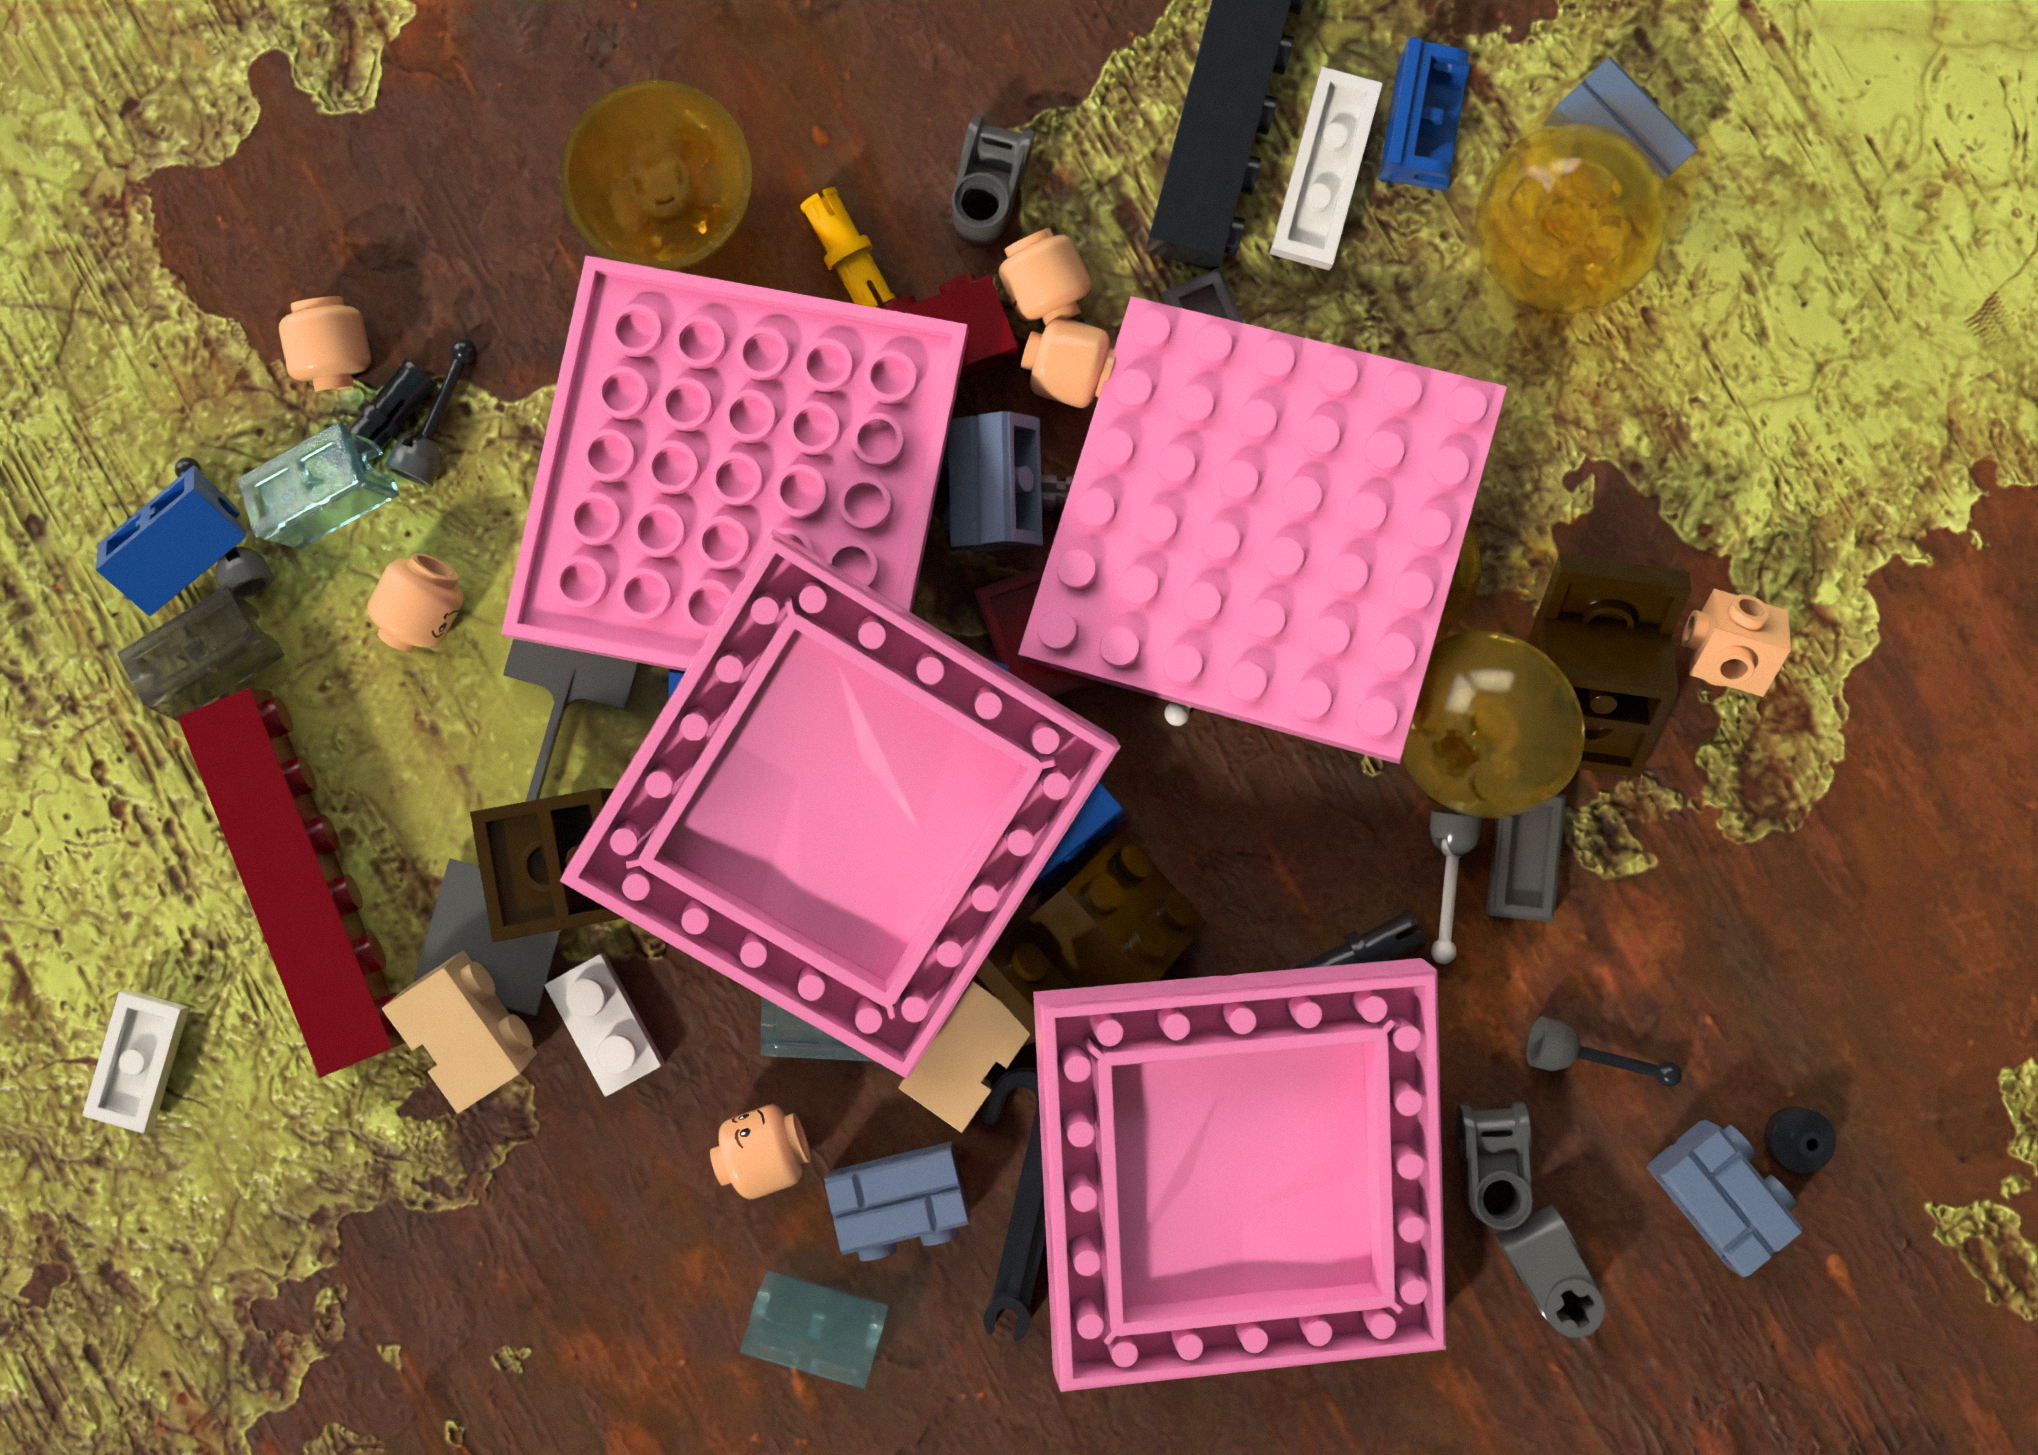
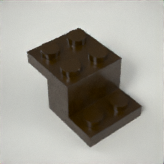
[1513,554,1692,777]
[470,788,624,943]
[976,829,1207,1040]

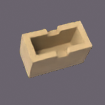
[382,950,537,1114]
[898,977,1030,1133]

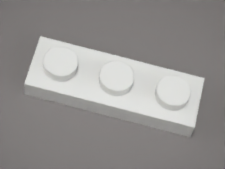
[1269,67,1383,271]

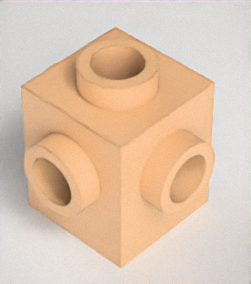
[1682,589,1791,697]

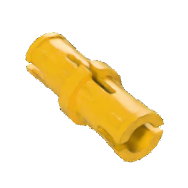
[800,187,896,308]

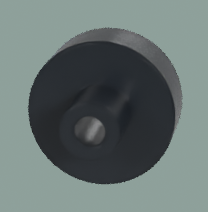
[1764,1106,1836,1174]

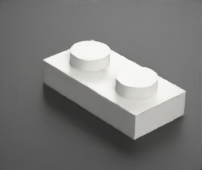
[544,952,665,1097]
[82,990,190,1134]

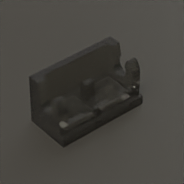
[117,586,285,721]

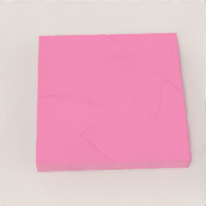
[560,529,1121,1079]
[1033,958,1446,1392]

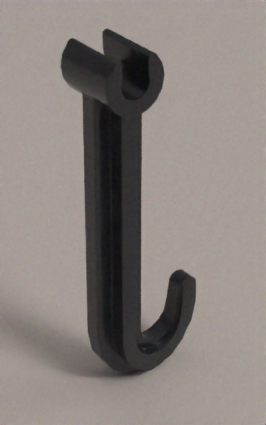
[982,1066,1046,1342]

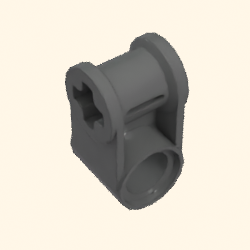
[952,114,1035,247]
[1455,1101,1533,1230]
[1494,1204,1605,1338]

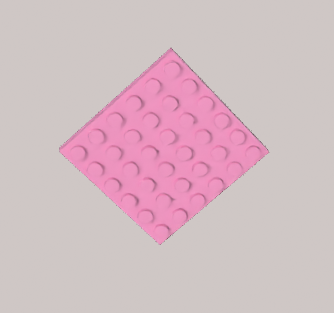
[501,256,969,671]
[1018,296,1507,764]

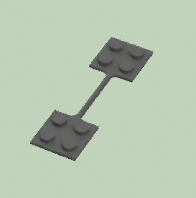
[414,639,639,1016]

